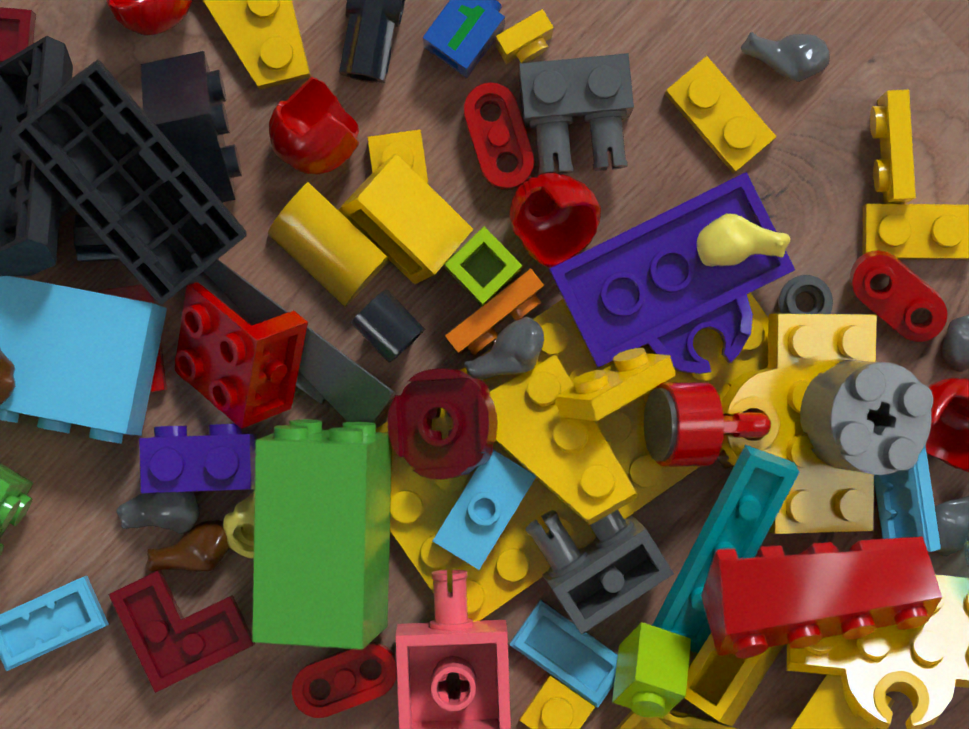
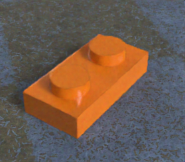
[445,268,544,356]

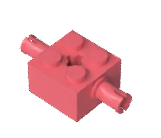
[396,569,511,729]

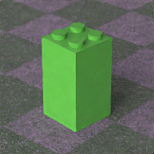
[252,419,392,649]

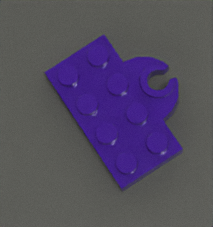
[549,172,795,374]

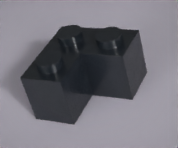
[141,51,242,203]

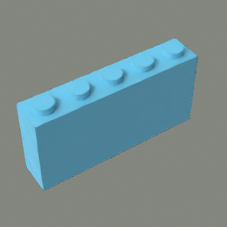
[0,276,167,444]

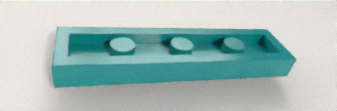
[652,445,800,653]

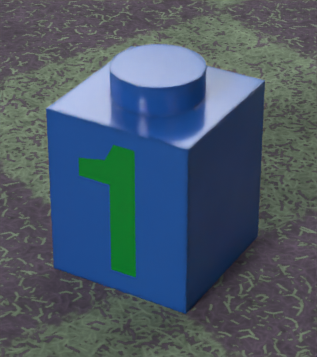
[423,0,505,78]

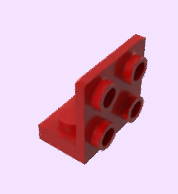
[174,282,308,429]

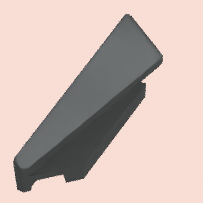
[189,259,396,423]

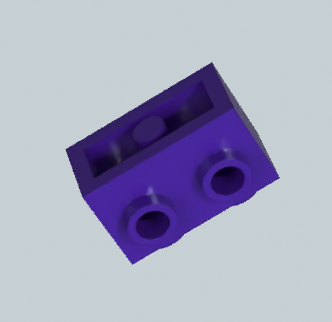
[139,424,257,493]

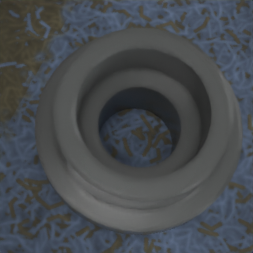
[778,275,833,314]

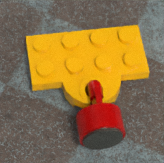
[644,314,877,534]

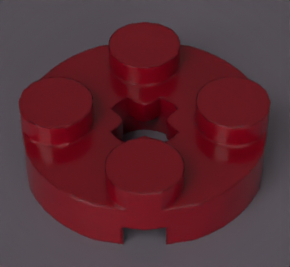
[387,369,498,480]

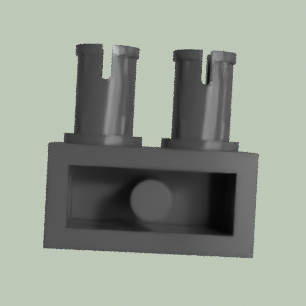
[518,53,634,175]
[526,510,674,634]

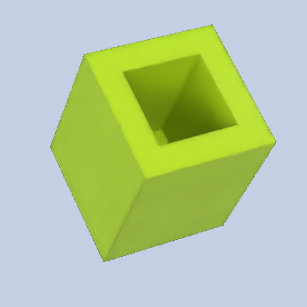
[444,226,522,307]
[612,622,691,718]

